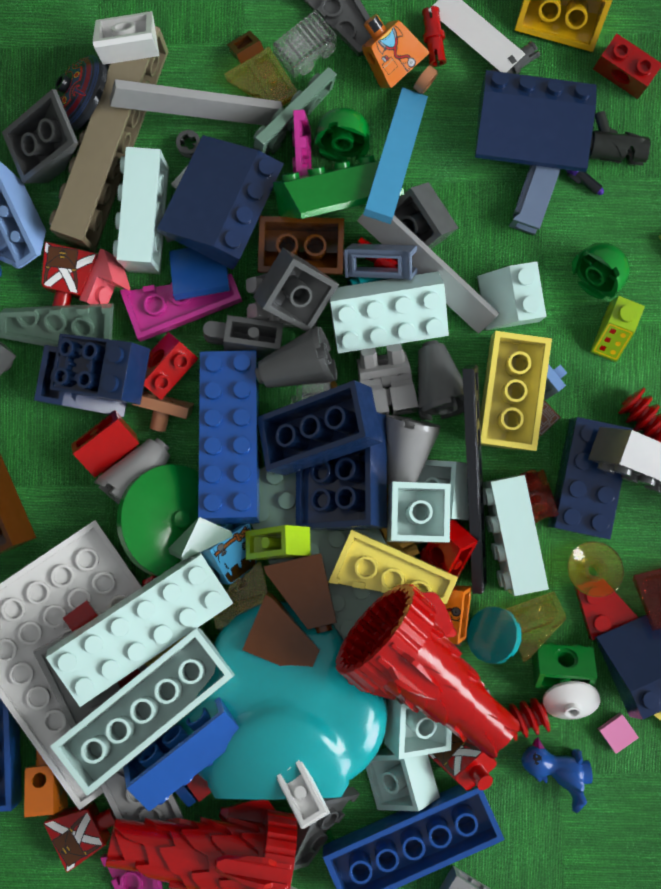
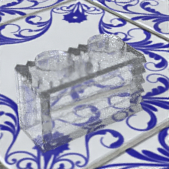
[273,10,337,78]

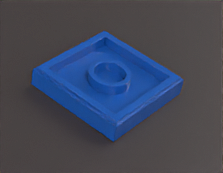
[169,248,230,301]

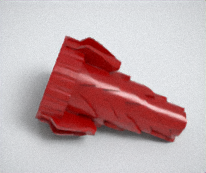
[336,583,519,758]
[105,800,297,889]

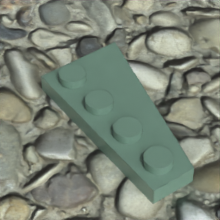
[253,67,337,155]
[0,303,114,347]

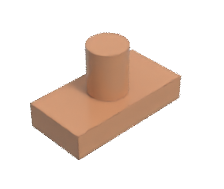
[132,390,194,432]

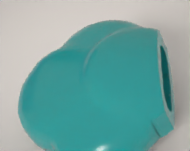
[174,601,388,800]

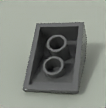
[2,89,78,183]

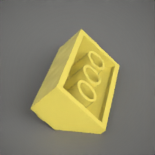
[480,331,552,451]

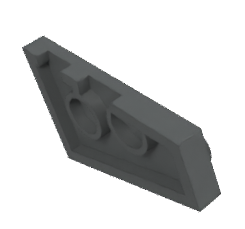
[294,787,360,870]

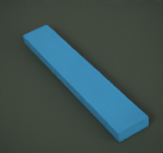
[363,87,428,224]

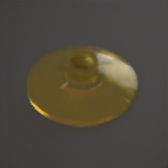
[567,541,624,597]

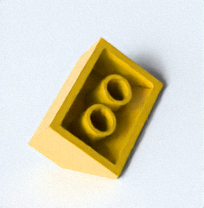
[515,0,612,52]

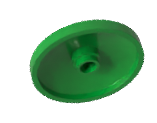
[117,465,222,577]

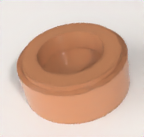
[413,65,438,94]

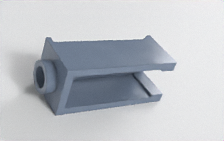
[509,165,560,235]
[343,243,417,280]

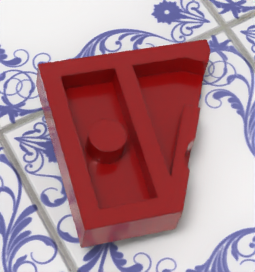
[574,578,639,640]

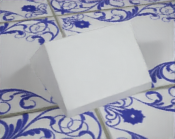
[93,11,160,65]

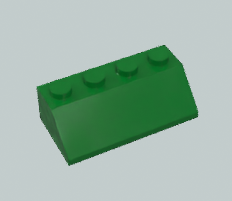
[273,155,404,219]

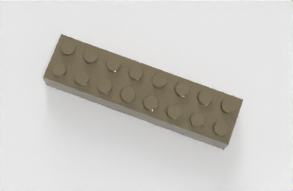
[49,26,169,253]

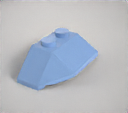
[0,161,46,268]

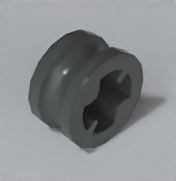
[176,130,200,158]

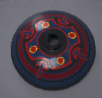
[55,54,108,133]

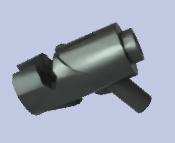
[589,111,650,166]

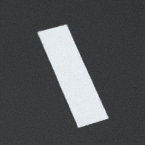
[429,0,525,73]

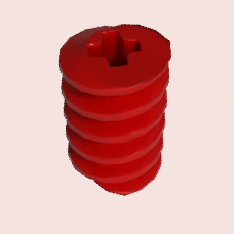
[619,387,661,442]
[508,698,550,741]

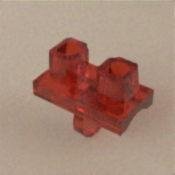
[520,469,559,524]

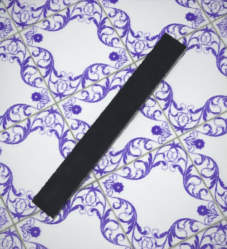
[462,364,487,594]

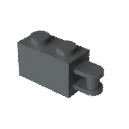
[203,315,284,359]

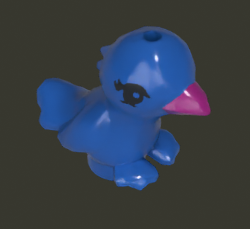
[522,737,593,813]

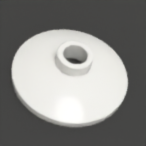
[543,681,600,720]

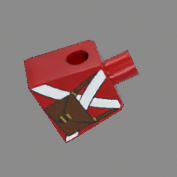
[42,242,98,306]
[428,732,497,791]
[43,801,116,873]

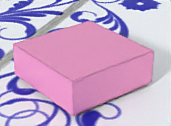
[597,713,639,754]

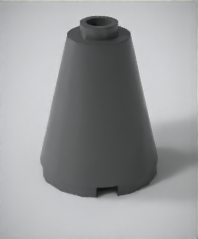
[255,327,337,388]
[418,340,464,421]

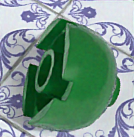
[315,108,371,162]
[572,242,630,300]

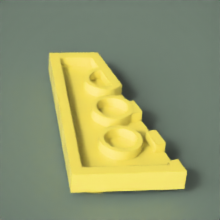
[328,529,458,604]

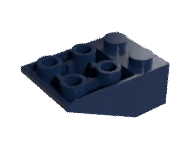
[50,333,150,405]
[34,345,127,417]

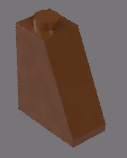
[264,553,337,633]
[243,591,320,667]

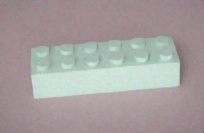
[46,553,233,707]
[50,628,235,796]

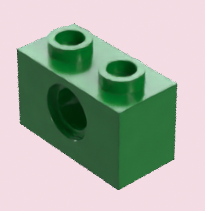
[532,642,598,689]

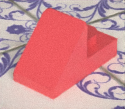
[79,249,130,305]

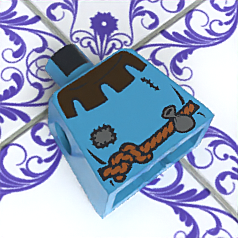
[200,524,257,591]

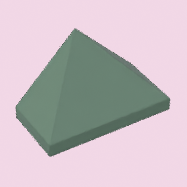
[168,517,233,561]

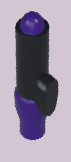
[566,170,604,195]

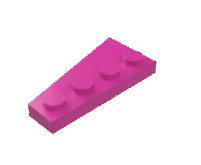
[120,274,243,342]

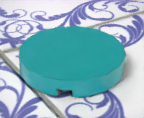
[467,607,521,664]

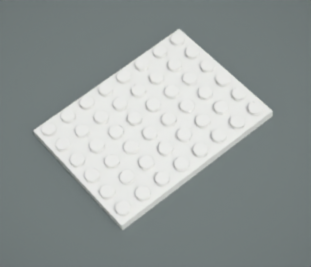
[0,520,147,810]

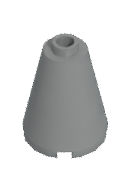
[386,415,440,485]
[94,438,170,504]

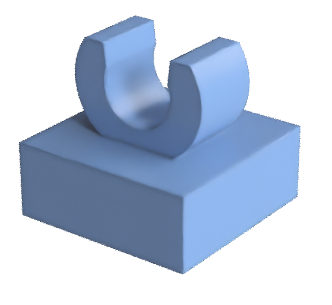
[544,364,567,400]

